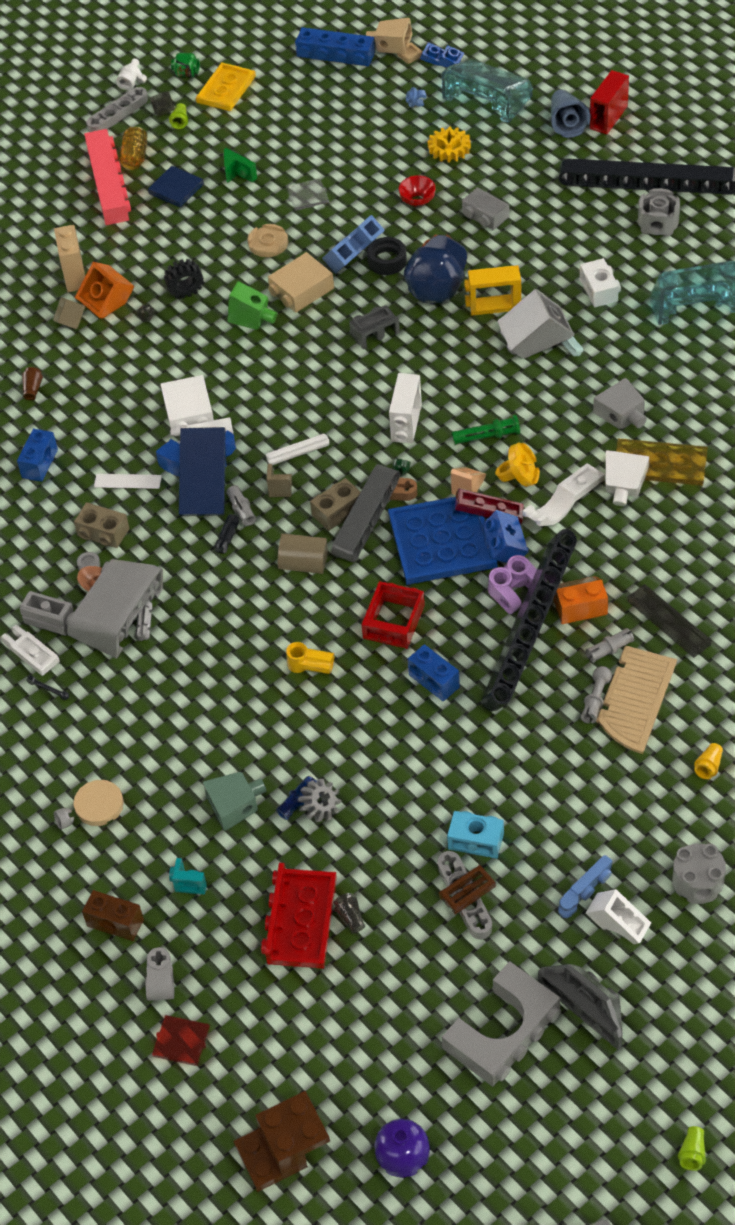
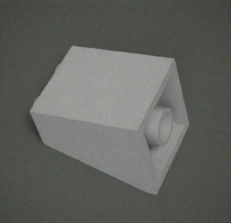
[497,289,574,359]

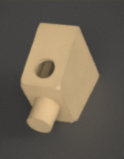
[366,18,413,54]

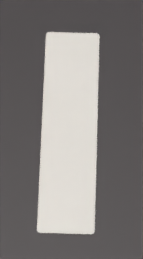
[94,474,162,489]

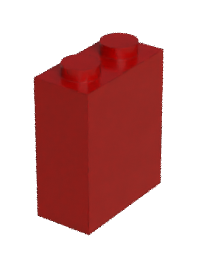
[590,70,629,134]

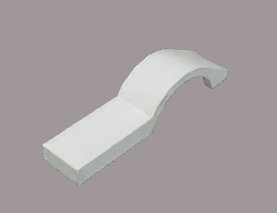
[522,463,605,526]

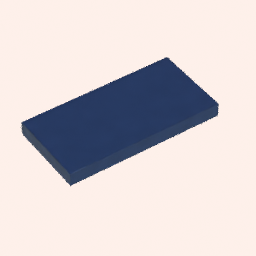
[179,427,226,516]

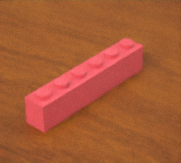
[84,129,131,225]

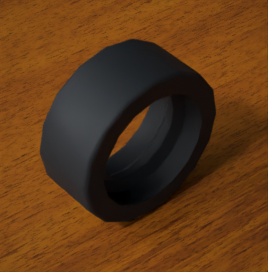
[367,237,407,275]

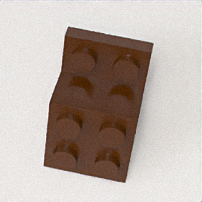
[234,1091,330,1192]

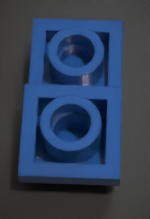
[420,42,464,67]

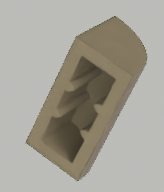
[278,533,328,574]

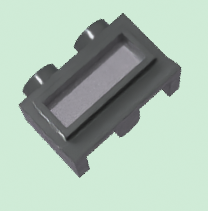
[349,305,400,350]

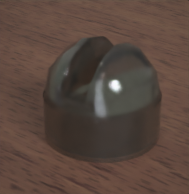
[137,304,155,322]

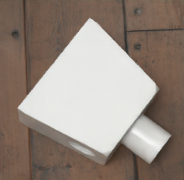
[606,450,649,506]

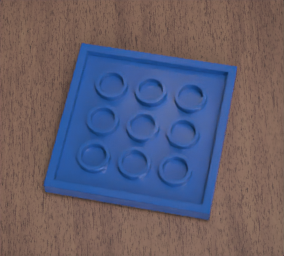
[388,497,497,585]

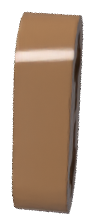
[389,478,418,501]

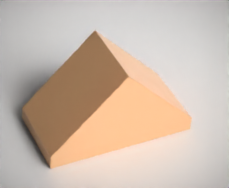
[451,467,486,495]

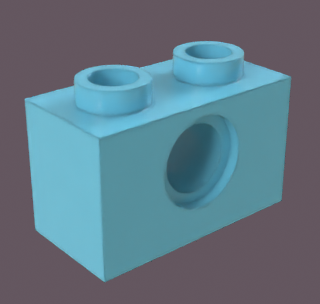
[447,811,504,859]

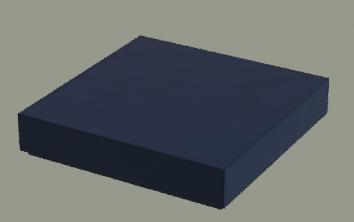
[148,166,204,208]

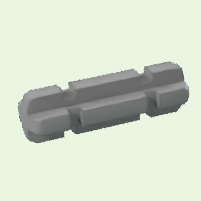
[135,599,152,641]

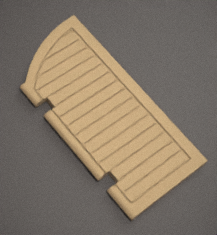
[596,646,677,754]

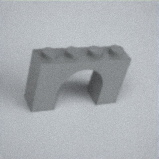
[442,961,561,1087]

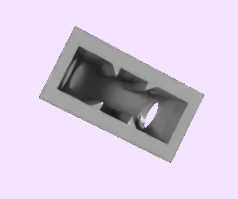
[593,378,647,429]

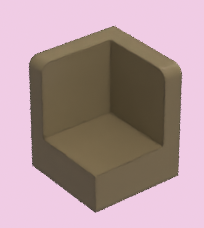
[53,297,85,329]
[267,464,292,497]

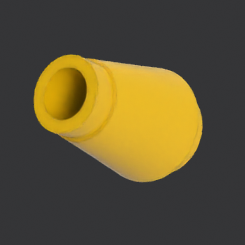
[694,743,723,779]

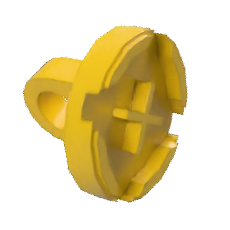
[495,442,540,487]

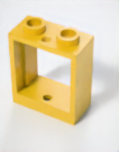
[464,265,521,316]

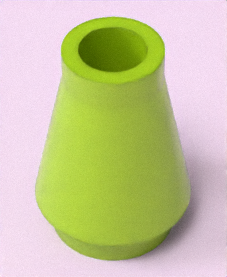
[169,103,188,129]
[678,1126,706,1171]

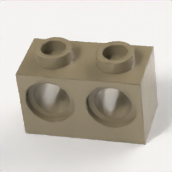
[310,478,361,531]
[74,502,130,548]

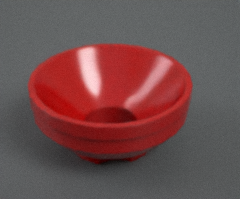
[399,175,436,207]

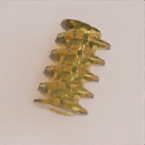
[120,127,148,170]

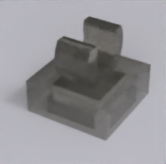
[149,91,175,116]

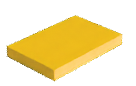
[196,62,256,111]

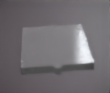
[287,179,329,211]

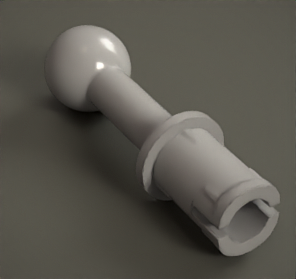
[581,666,612,723]

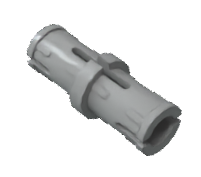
[226,485,256,526]
[586,628,634,663]

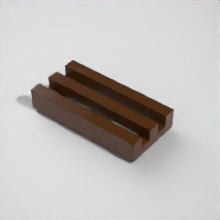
[439,865,496,915]

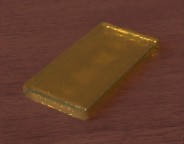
[616,438,708,486]

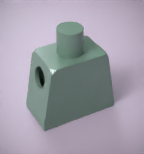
[203,772,266,831]

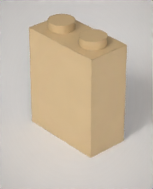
[54,225,85,292]
[268,252,334,313]

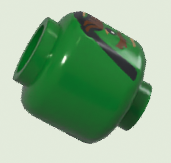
[171,52,200,78]

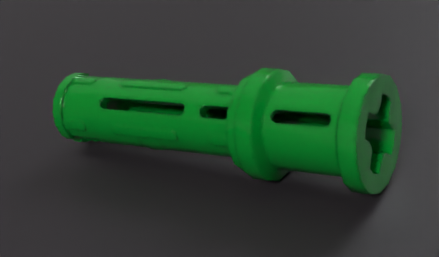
[452,415,520,445]

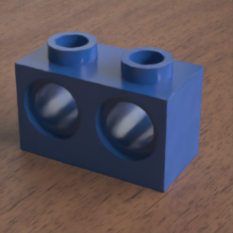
[407,644,460,702]

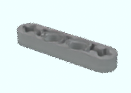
[86,87,148,132]
[437,851,492,940]

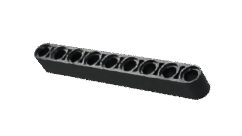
[558,159,735,195]
[482,529,577,711]

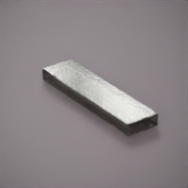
[627,584,712,658]

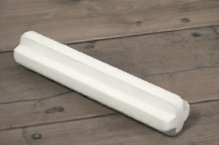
[266,434,329,465]

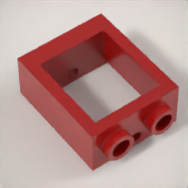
[362,581,425,649]

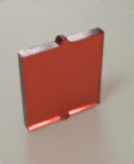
[152,1015,210,1066]

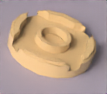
[247,224,289,257]
[73,780,124,826]

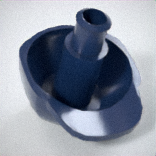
[404,234,467,304]

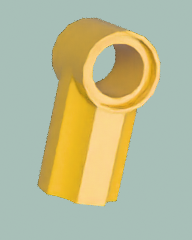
[286,642,334,674]

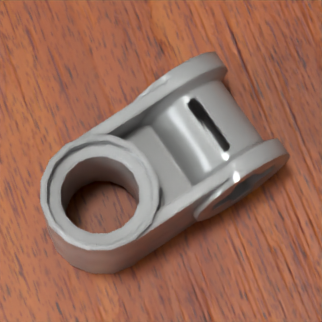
[146,947,174,1001]

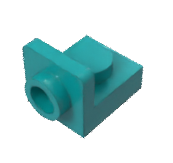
[169,858,207,895]

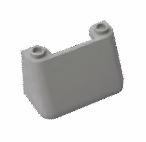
[66,559,163,659]

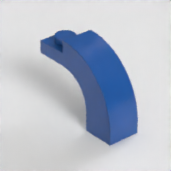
[156,430,236,477]

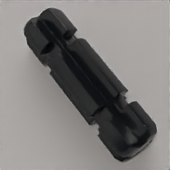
[214,514,239,554]

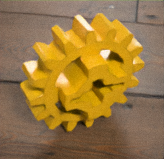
[428,127,471,163]

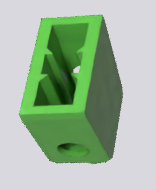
[227,281,277,330]

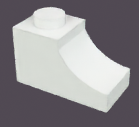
[586,889,651,944]

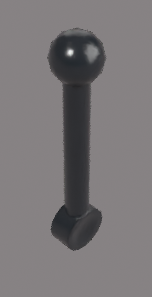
[26,675,70,700]

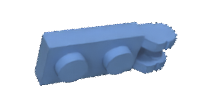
[558,855,613,918]

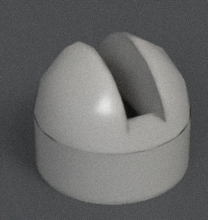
[54,808,74,830]

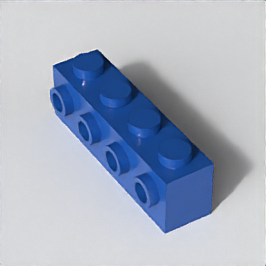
[295,27,375,66]

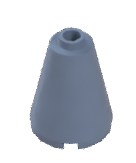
[551,89,590,138]

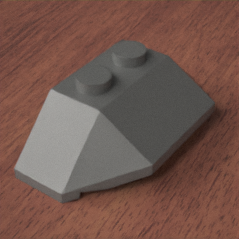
[538,964,623,1050]

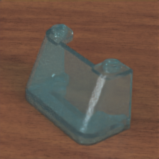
[441,59,533,123]
[650,261,735,325]

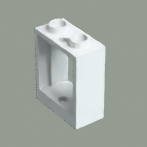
[389,373,422,444]

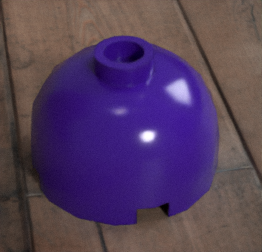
[374,1118,430,1178]

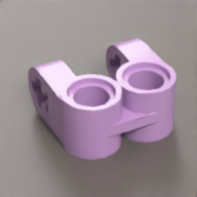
[488,555,547,614]

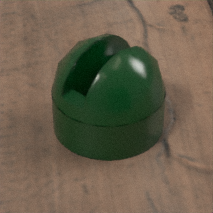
[392,459,411,476]

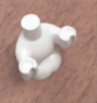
[116,58,147,91]

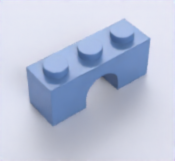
[322,215,385,274]

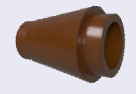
[22,367,43,400]

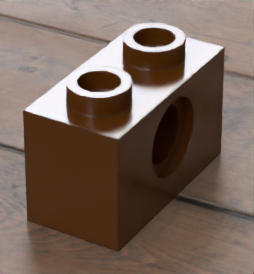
[82,890,144,941]

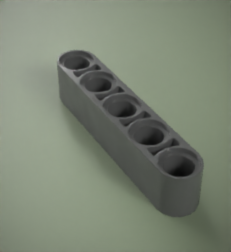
[331,464,400,563]

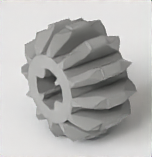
[298,779,342,822]

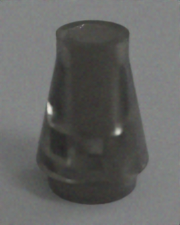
[333,893,365,934]

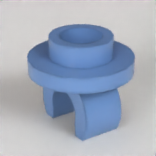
[406,87,426,107]

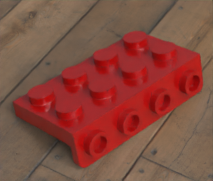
[261,862,337,969]

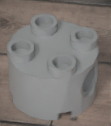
[638,188,680,236]
[672,844,726,904]

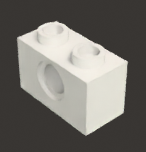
[580,258,621,308]

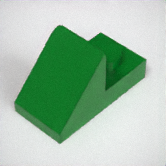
[224,148,258,183]

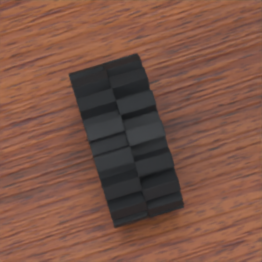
[164,259,204,298]

